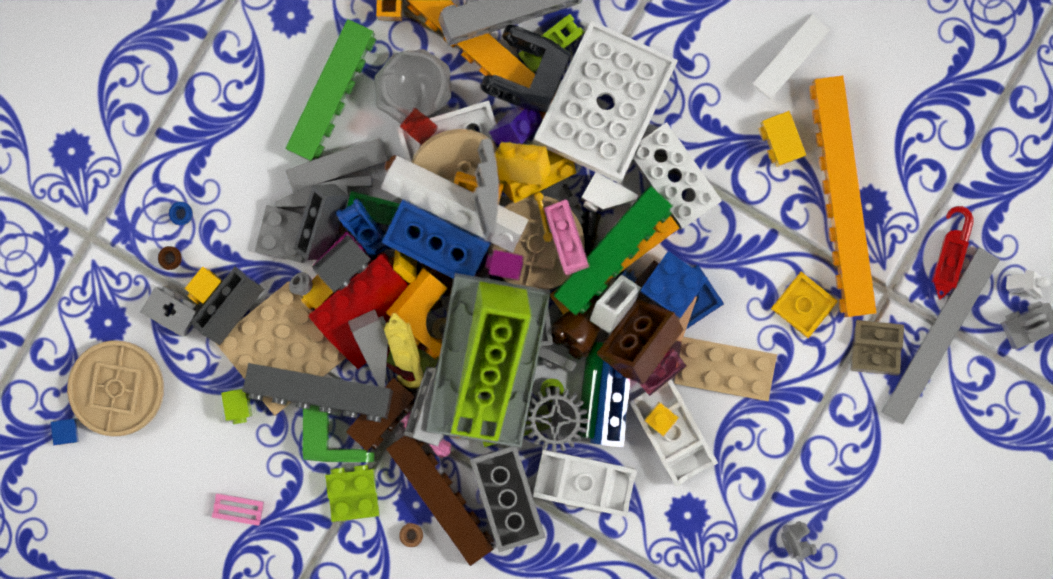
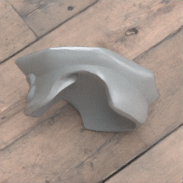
[374,49,451,125]

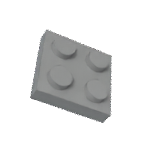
[255,205,304,263]

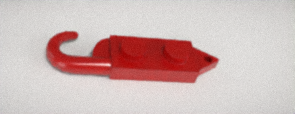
[931,206,974,300]

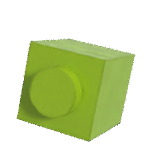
[221,389,253,425]

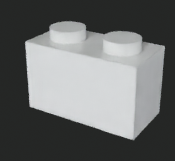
[590,275,641,333]

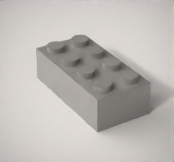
[470,446,545,552]

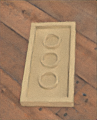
[674,337,777,401]

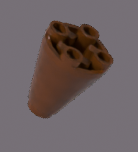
[551,294,603,360]

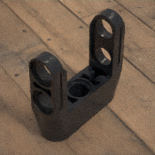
[480,25,571,113]

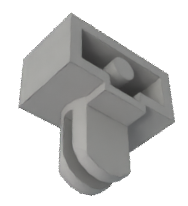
[1001,301,1053,349]

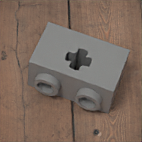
[140,286,199,337]

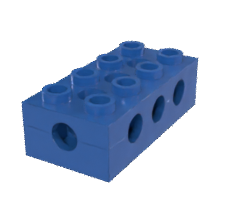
[382,199,491,279]

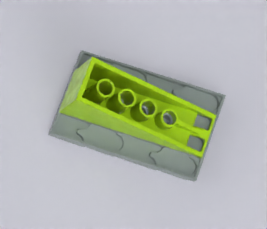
[426,273,550,447]

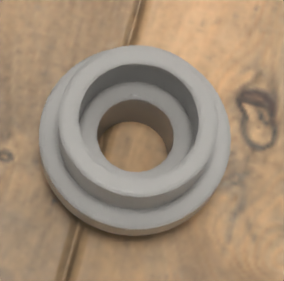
[289,272,313,296]

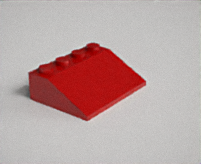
[308,253,410,369]

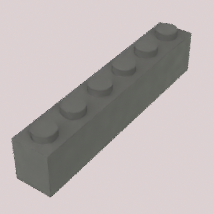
[243,363,393,423]

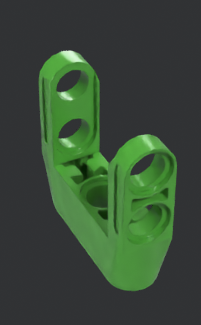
[303,405,374,462]

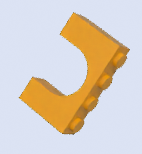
[386,268,447,359]

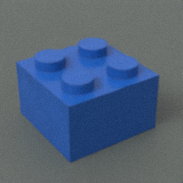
[640,251,708,320]

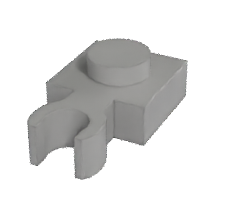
[539,347,577,372]

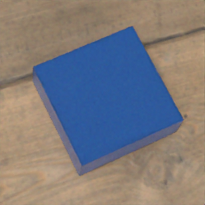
[50,418,79,446]

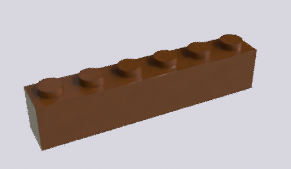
[386,436,495,566]

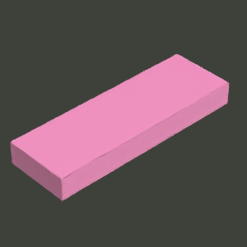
[544,199,589,275]

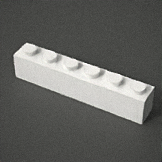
[381,156,528,253]

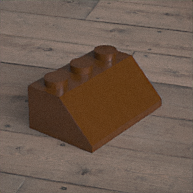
[597,299,684,385]

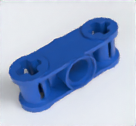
[336,199,392,261]

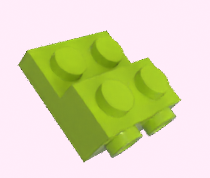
[325,465,380,522]

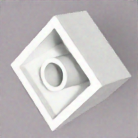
[581,172,638,213]

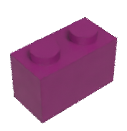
[486,250,525,281]

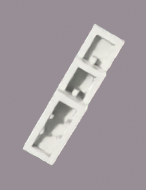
[752,14,830,100]

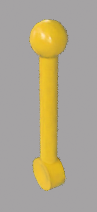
[534,192,553,242]

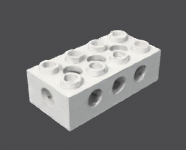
[397,101,496,162]
[632,122,722,230]

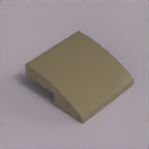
[851,320,904,376]

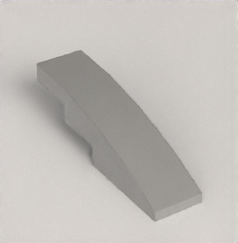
[286,138,388,193]
[472,138,499,242]
[275,176,373,208]

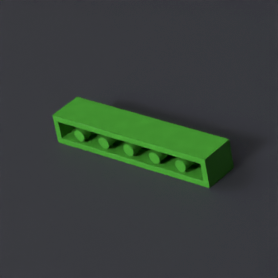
[285,19,377,161]

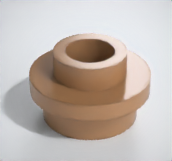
[399,523,423,547]

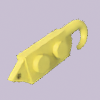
[384,312,424,389]

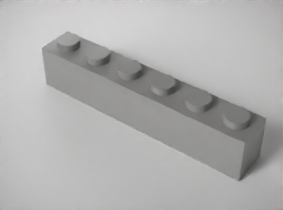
[438,0,583,46]

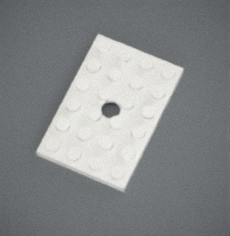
[533,20,678,183]

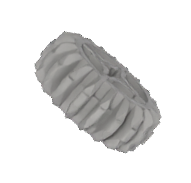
[525,387,588,452]

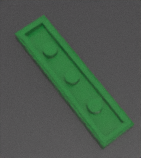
[577,342,604,439]

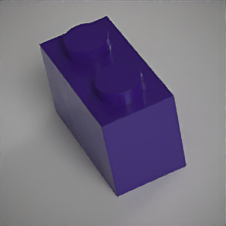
[489,107,543,147]

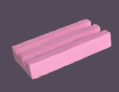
[212,493,264,526]

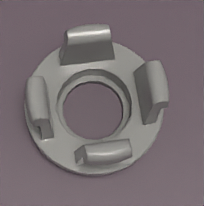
[781,521,817,563]

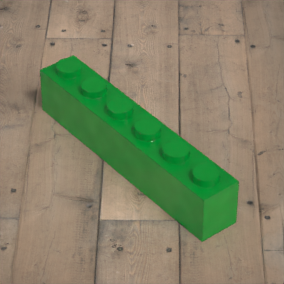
[553,186,673,315]

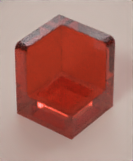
[400,108,438,145]

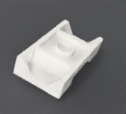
[629,379,718,486]
[533,449,637,517]

